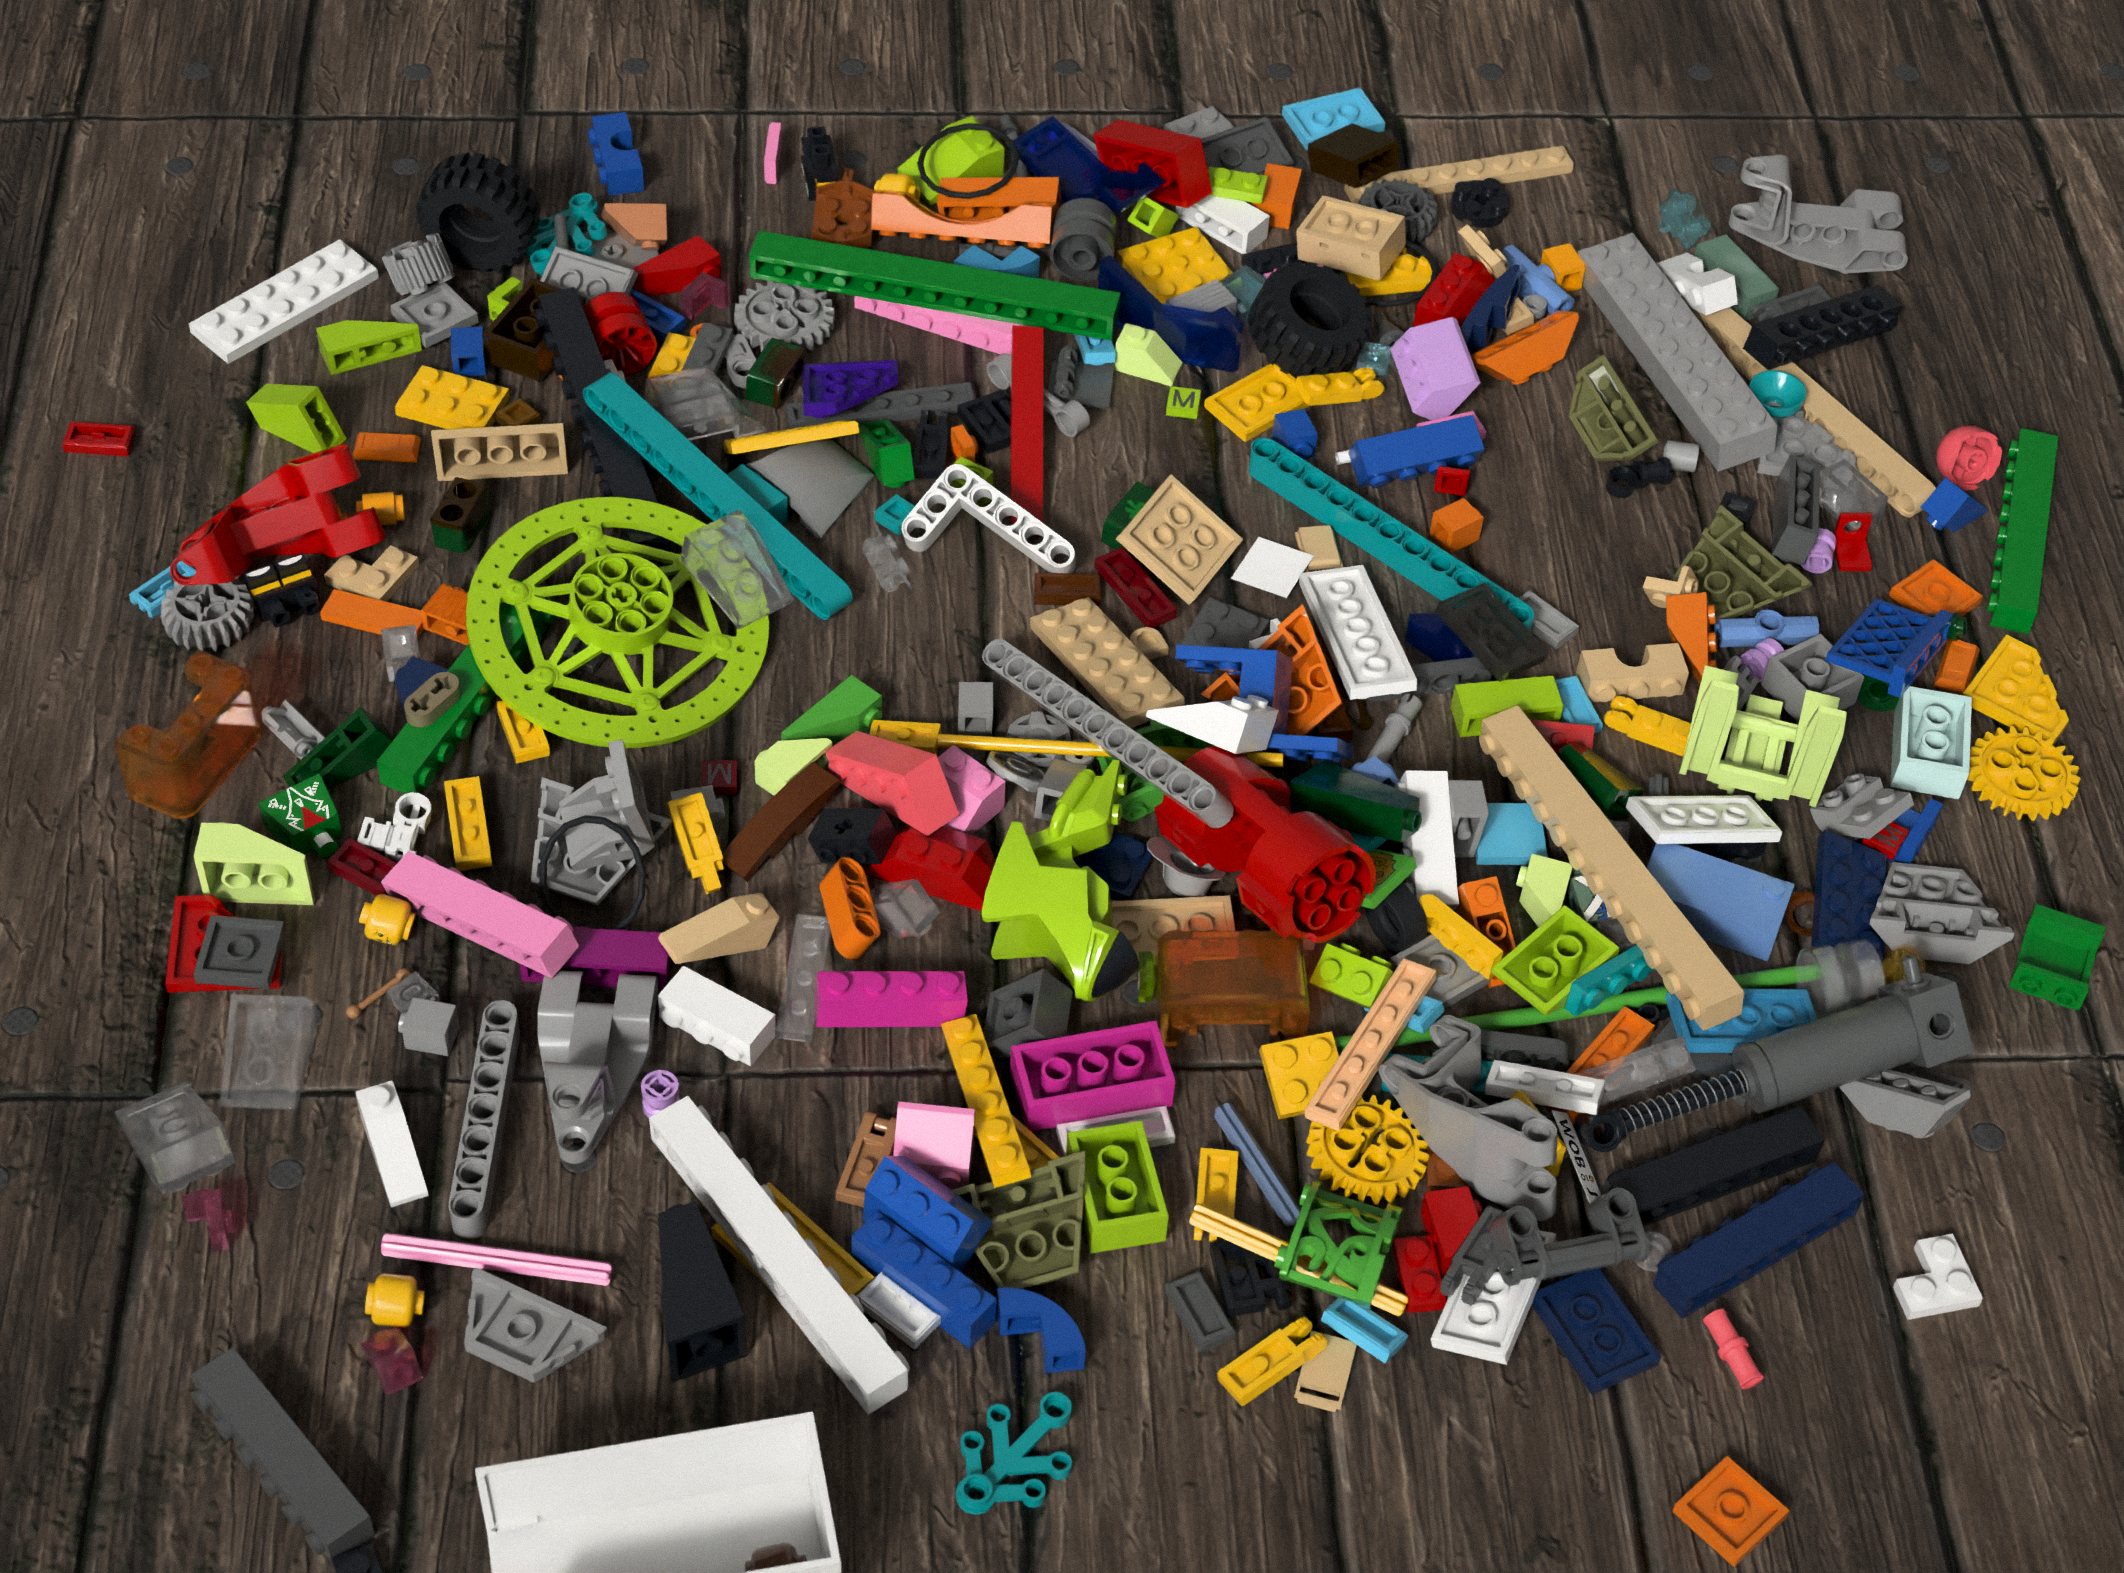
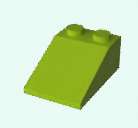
[898,116,1004,206]
[1491,905,1619,1016]

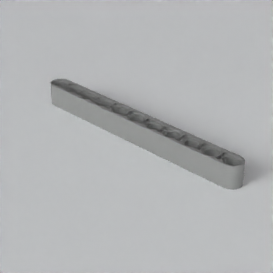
[982,639,1234,828]

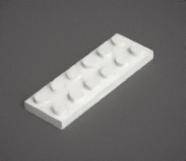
[189,239,379,364]
[1299,565,1417,700]

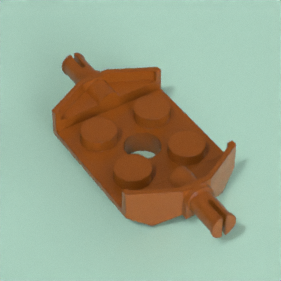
[811,168,876,249]

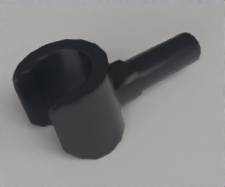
[1638,1004,1671,1032]

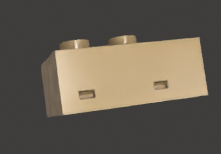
[1296,195,1406,281]

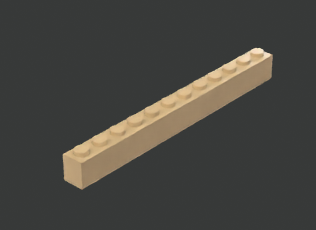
[1479,705,1744,1031]

